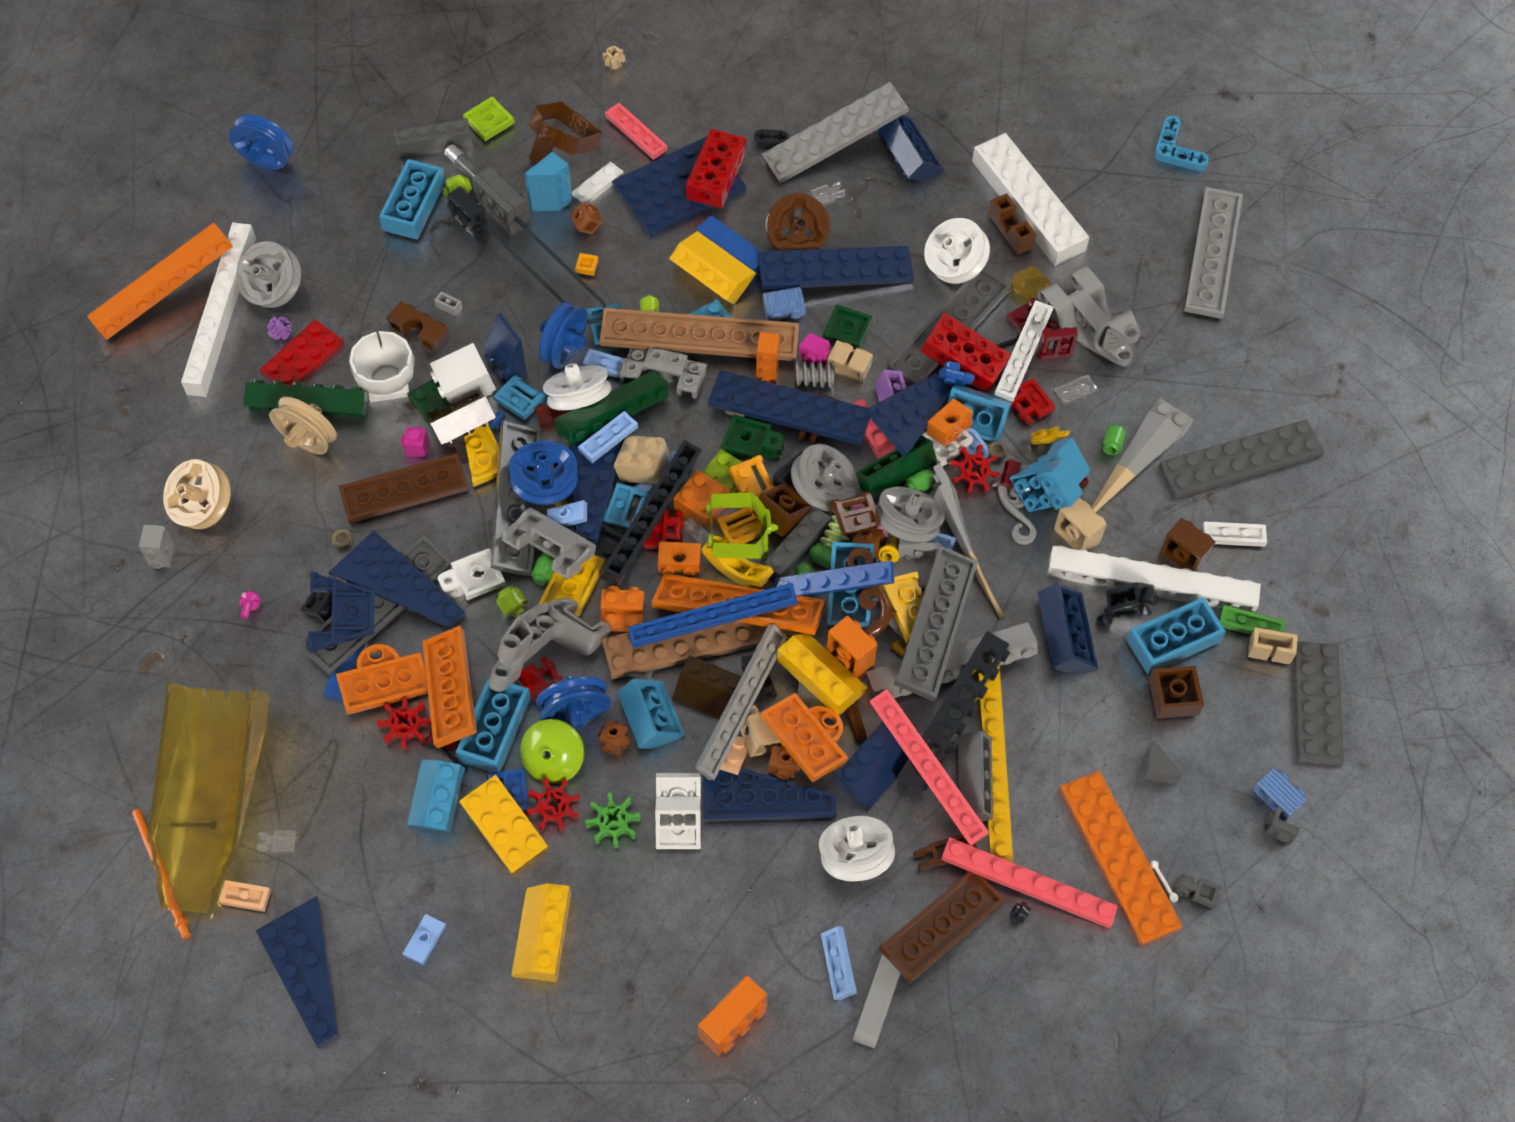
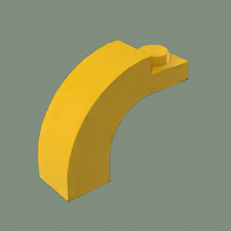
[701,535,774,588]

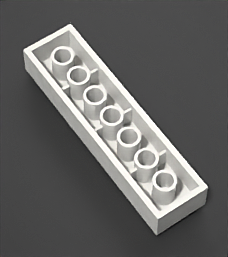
[972,133,1089,266]

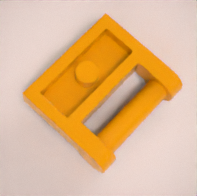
[728,455,776,497]
[715,508,762,544]

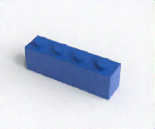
[696,215,762,281]

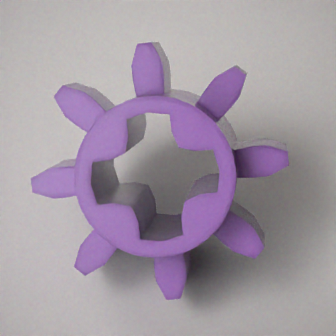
[266,316,292,340]

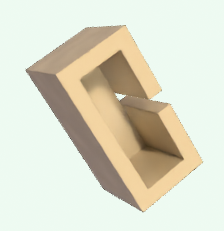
[827,341,873,383]
[1248,627,1298,664]

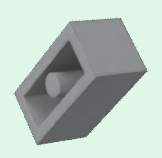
[434,292,463,316]

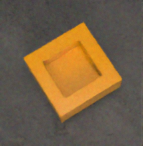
[575,253,599,276]

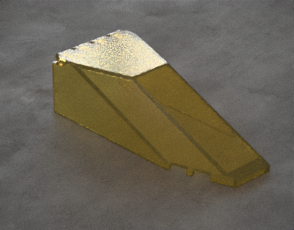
[147,681,271,913]

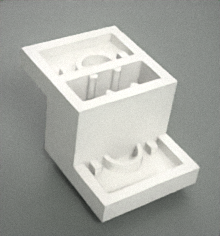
[655,773,701,849]

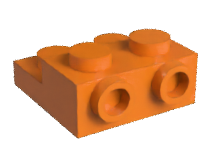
[600,586,645,635]

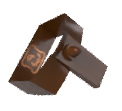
[527,101,602,164]

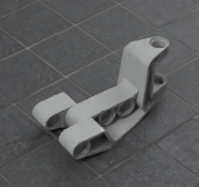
[1037,267,1140,366]
[488,597,612,692]

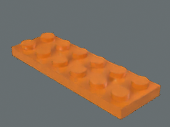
[422,626,477,748]

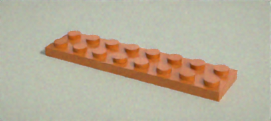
[651,573,826,635]
[1059,771,1183,946]

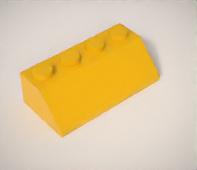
[669,231,756,305]
[777,633,868,715]
[511,883,571,982]

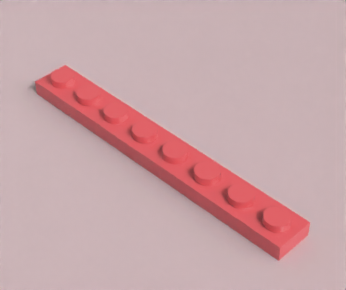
[869,689,989,846]
[941,837,1118,928]

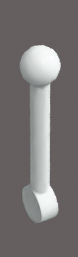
[1150,860,1178,903]

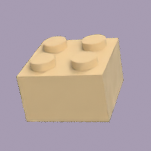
[614,435,670,484]
[1054,498,1107,552]

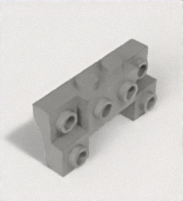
[619,347,707,399]
[502,507,596,579]

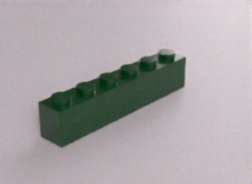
[555,370,669,446]
[243,380,369,417]

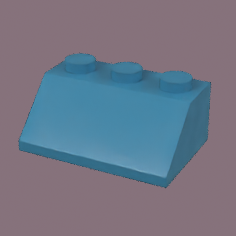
[525,152,573,211]
[947,384,1012,442]
[617,679,685,749]
[407,760,465,833]

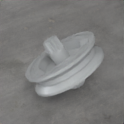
[236,241,301,308]
[791,444,858,512]
[876,487,945,542]

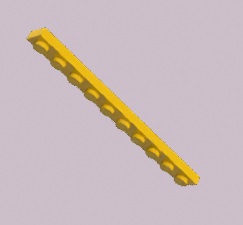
[978,666,1013,863]

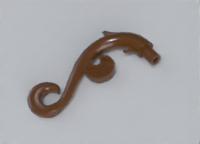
[847,548,897,637]

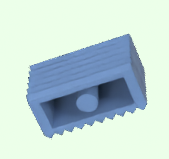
[762,287,806,322]
[1253,767,1307,821]

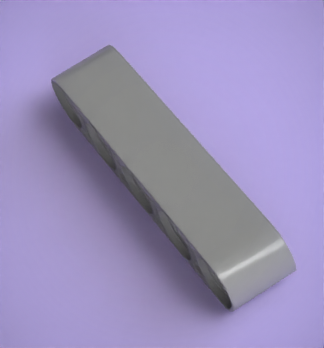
[853,936,901,1049]

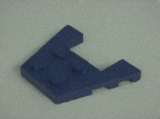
[308,571,375,653]

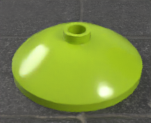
[520,719,584,784]

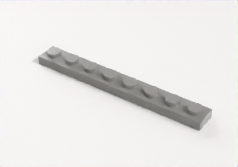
[695,624,787,780]

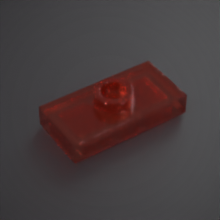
[535,405,574,428]

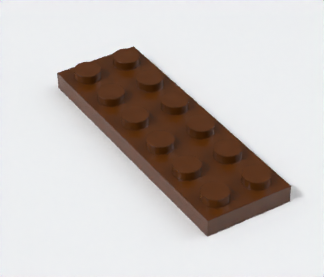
[339,453,469,524]
[879,871,1006,983]

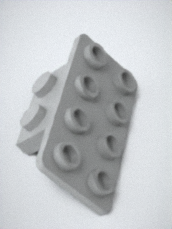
[876,539,941,589]

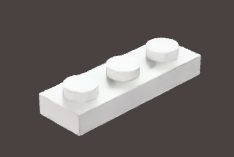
[572,161,624,204]
[1202,522,1267,547]

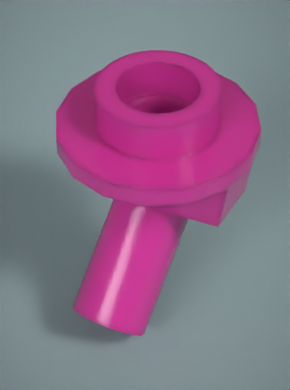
[239,591,261,619]

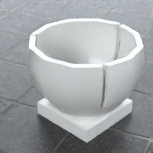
[349,331,415,403]

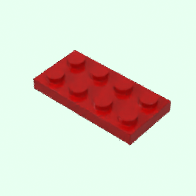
[259,319,344,385]

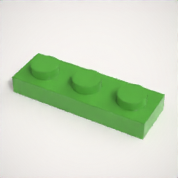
[1219,605,1286,635]

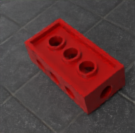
[686,129,746,209]
[920,312,1011,393]

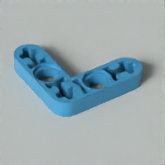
[1155,115,1209,171]

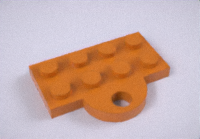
[336,644,428,715]
[760,693,848,782]

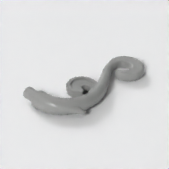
[992,465,1037,545]

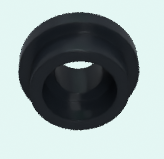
[1010,901,1031,923]

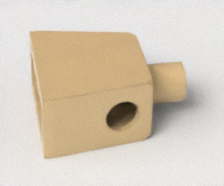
[740,705,783,757]

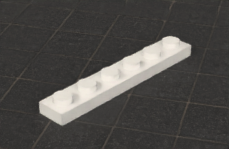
[995,300,1054,402]

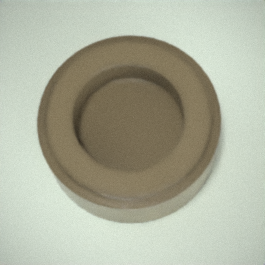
[988,441,1008,462]
[332,529,353,550]

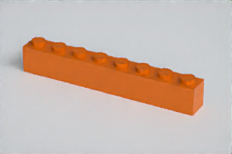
[87,222,233,340]

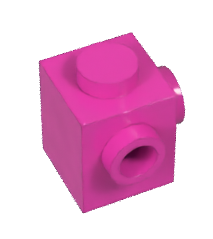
[799,333,831,366]
[401,426,430,458]

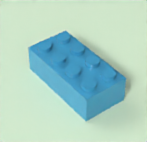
[379,159,445,240]
[827,542,874,630]
[1126,597,1226,675]
[456,676,531,773]

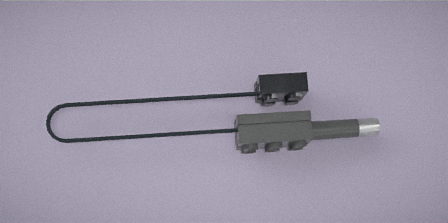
[445,144,606,324]

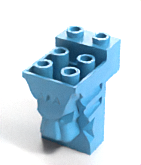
[1009,437,1091,512]

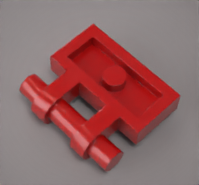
[1011,378,1056,425]
[645,510,684,549]
[517,656,564,710]

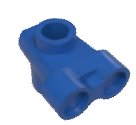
[939,362,974,386]

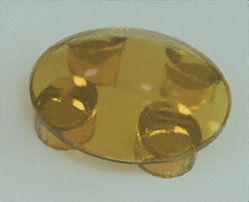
[1012,266,1051,299]

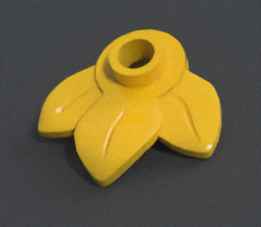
[1031,426,1070,446]

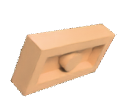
[720,736,748,775]
[219,880,271,912]

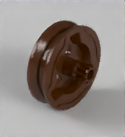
[765,193,830,251]

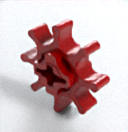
[949,444,1000,494]
[376,696,432,751]
[526,778,580,832]

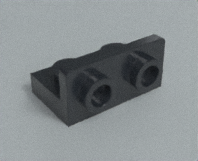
[300,579,340,623]

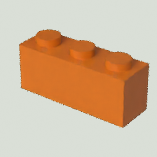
[756,332,780,384]

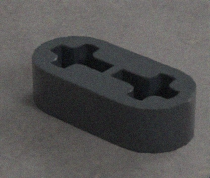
[754,129,789,149]

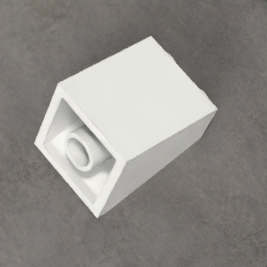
[430,343,497,404]

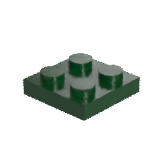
[822,304,872,349]
[407,379,453,425]

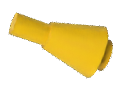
[878,536,899,563]

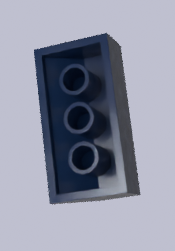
[878,115,944,181]
[1037,582,1099,673]
[834,722,908,812]

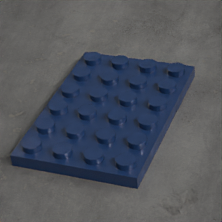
[612,136,746,238]

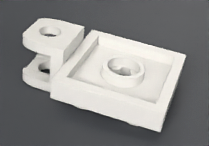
[438,548,506,600]

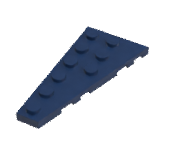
[255,896,339,1048]

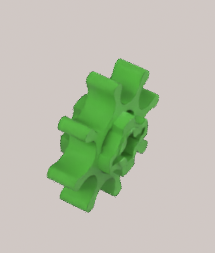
[585,792,641,849]

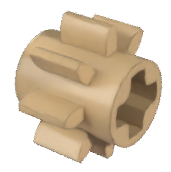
[602,46,625,69]

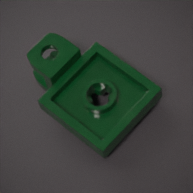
[720,414,784,460]

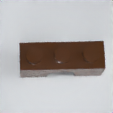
[988,193,1036,255]
[386,301,450,355]

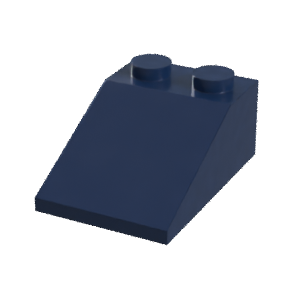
[484,313,527,383]

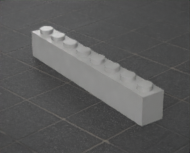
[866,622,1037,698]

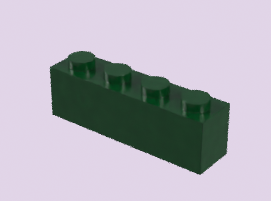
[855,435,937,499]

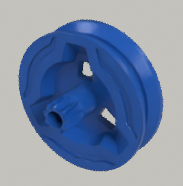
[229,114,294,170]
[539,301,587,369]
[509,441,578,505]
[536,676,611,729]

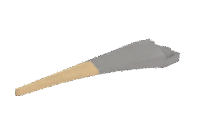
[1091,398,1194,513]
[933,463,1004,619]

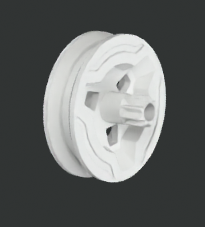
[924,218,990,284]
[543,363,612,410]
[819,816,895,881]

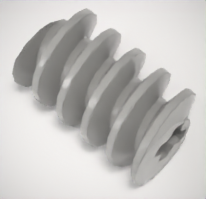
[795,361,835,388]

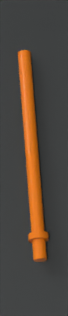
[132,809,191,939]

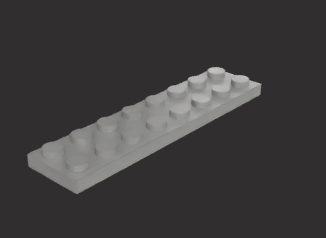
[762,82,909,184]
[1184,187,1243,319]

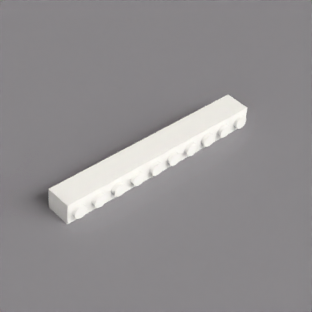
[181,222,256,397]
[1047,546,1261,613]

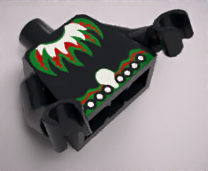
[1097,582,1158,628]

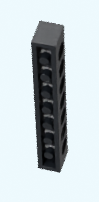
[600,439,702,587]
[897,631,1011,795]

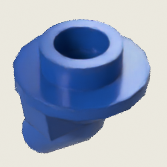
[489,411,506,430]

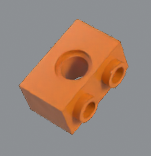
[927,399,972,447]
[658,542,701,576]

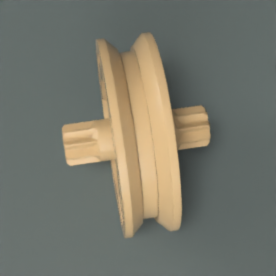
[269,397,337,455]
[163,459,231,530]

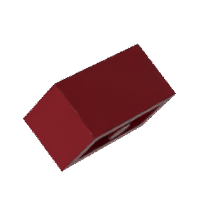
[1000,459,1022,489]

